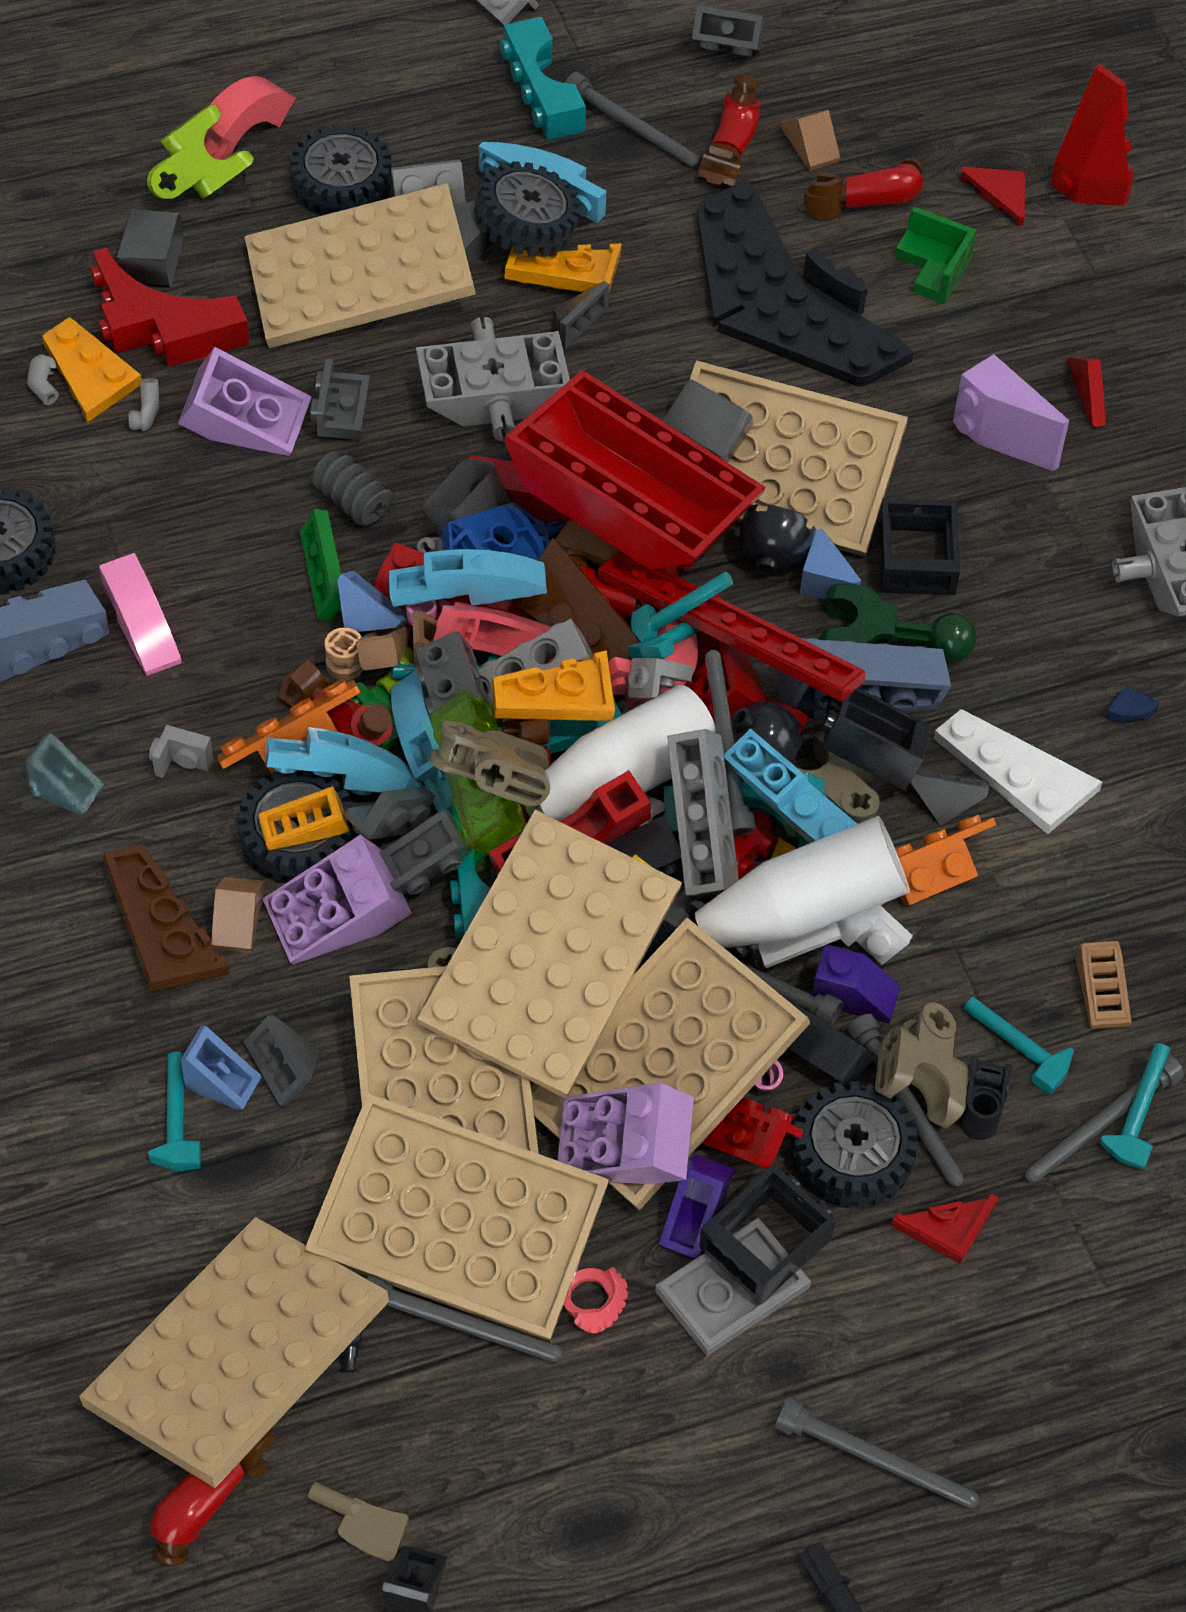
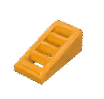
[258,786,350,851]

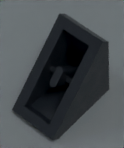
[382,1545,447,1612]

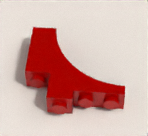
[90,248,249,367]

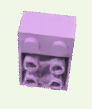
[263,835,412,965]
[557,1083,694,1184]

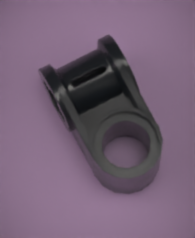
[961,1056,1013,1140]

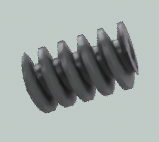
[312,451,394,526]

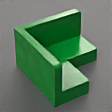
[894,207,977,305]

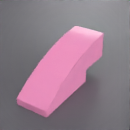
[99,553,182,676]

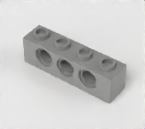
[464,619,593,732]
[667,729,739,900]

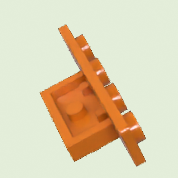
[217,679,360,778]
[895,814,997,906]

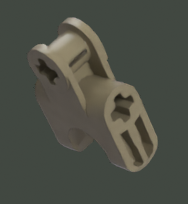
[429,720,550,807]
[790,731,880,824]
[875,1002,969,1129]

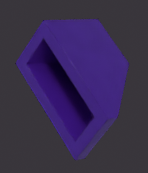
[812,944,900,1024]
[658,1154,735,1259]

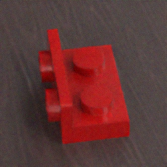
[703,1097,804,1169]

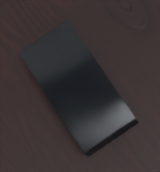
[803,248,868,315]

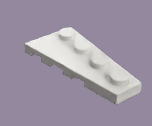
[933,709,1102,834]

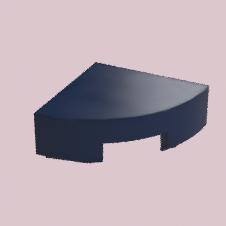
[1105,685,1159,723]

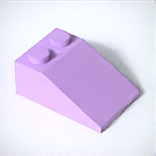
[178,347,312,456]
[953,354,1069,471]

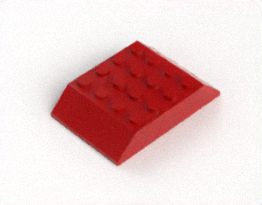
[504,370,766,570]

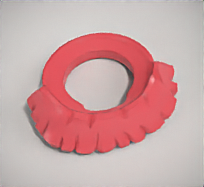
[564,1267,628,1334]

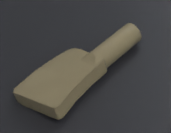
[308,1482,409,1562]

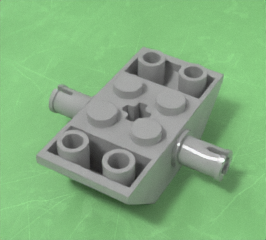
[416,317,570,441]
[1112,487,1186,617]

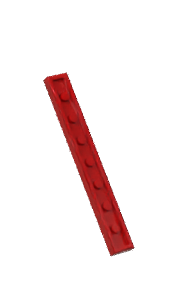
[598,551,865,702]

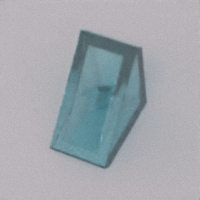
[25,732,104,815]

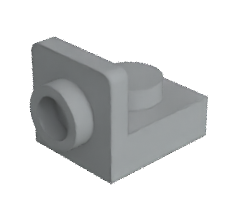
[628,658,693,699]
[149,725,213,778]

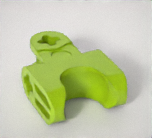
[147,104,254,199]

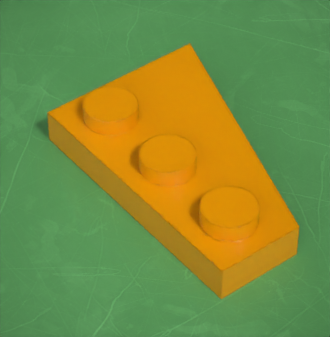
[505,243,622,292]
[42,317,142,423]
[491,650,615,721]

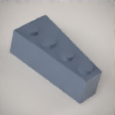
[0,580,109,682]
[775,638,951,719]

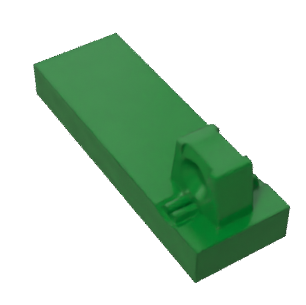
[300,509,342,622]

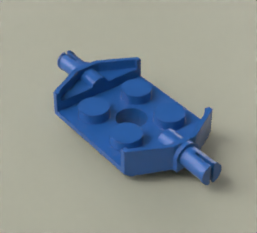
[441,502,564,561]

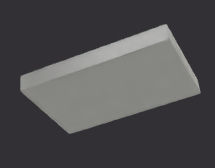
[655,1218,811,1357]

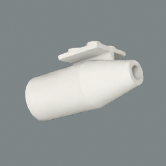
[524,685,717,826]
[695,816,910,968]

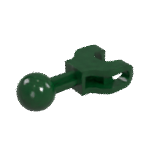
[819,584,977,662]

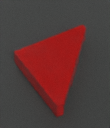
[961,167,1025,226]
[1067,356,1106,427]
[891,1194,999,1264]

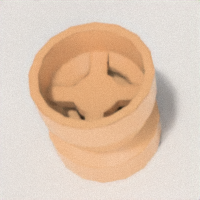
[325,628,363,681]

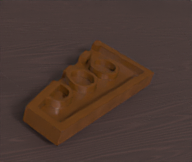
[511,538,642,661]
[103,845,230,992]

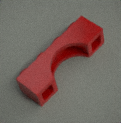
[489,770,651,876]

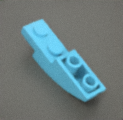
[479,142,606,223]
[389,549,547,607]
[391,670,476,812]
[265,727,423,795]
[724,728,857,843]

